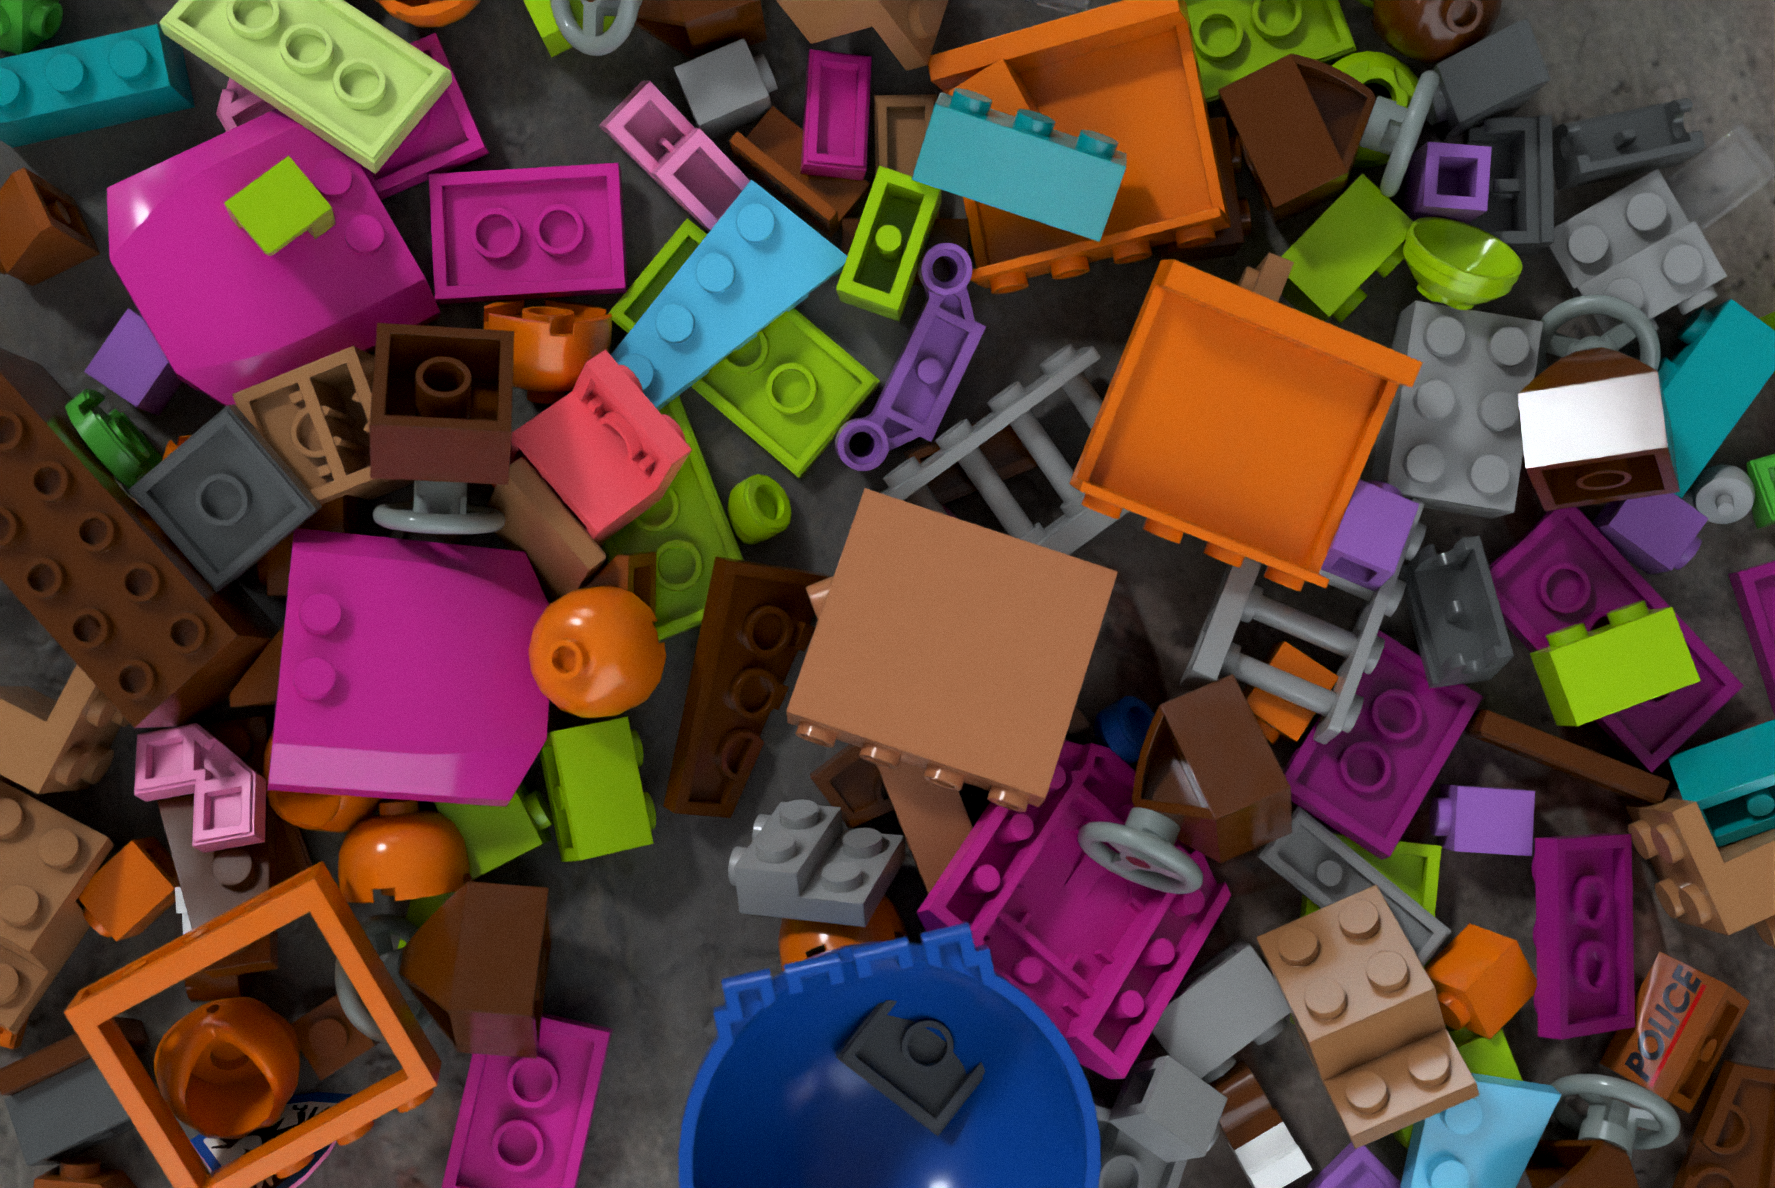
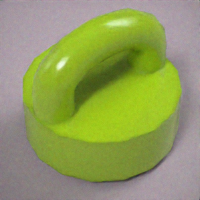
[727,474,792,545]

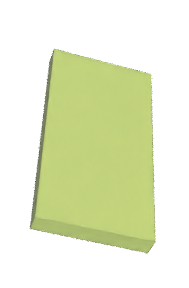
[159,0,452,174]

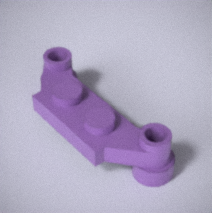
[835,243,986,471]

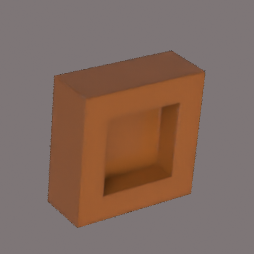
[291,994,380,1081]

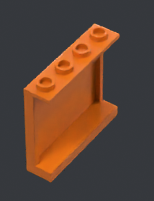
[928,0,1231,294]
[1069,260,1423,592]

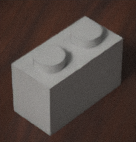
[1152,938,1291,1083]

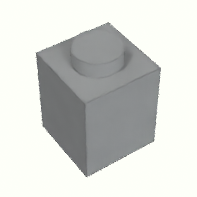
[674,38,778,139]
[1107,1055,1228,1163]

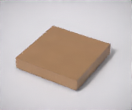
[487,457,606,602]

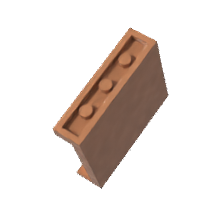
[786,488,1118,812]

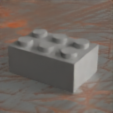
[1371,300,1543,519]

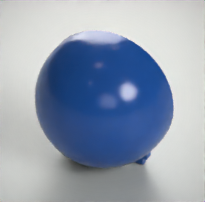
[678,922,1101,1188]

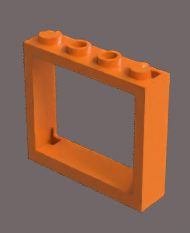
[64,861,442,1188]

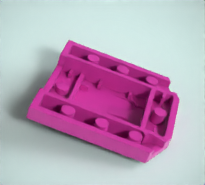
[107,109,440,407]
[268,528,549,807]
[916,740,1231,1080]

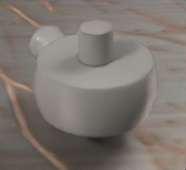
[1681,465,1755,524]

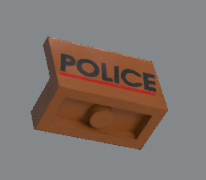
[729,106,870,237]
[1600,952,1750,1114]

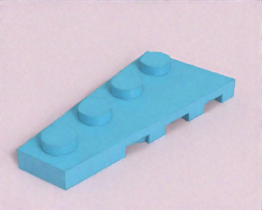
[611,179,847,411]
[1400,1073,1562,1188]

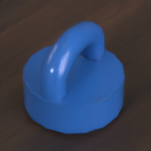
[1094,696,1155,765]

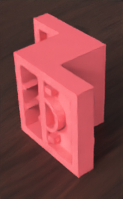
[491,349,692,548]

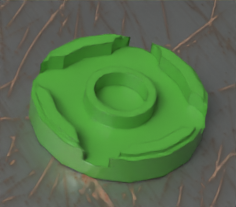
[65,389,163,489]

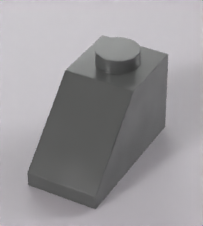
[1426,18,1551,140]

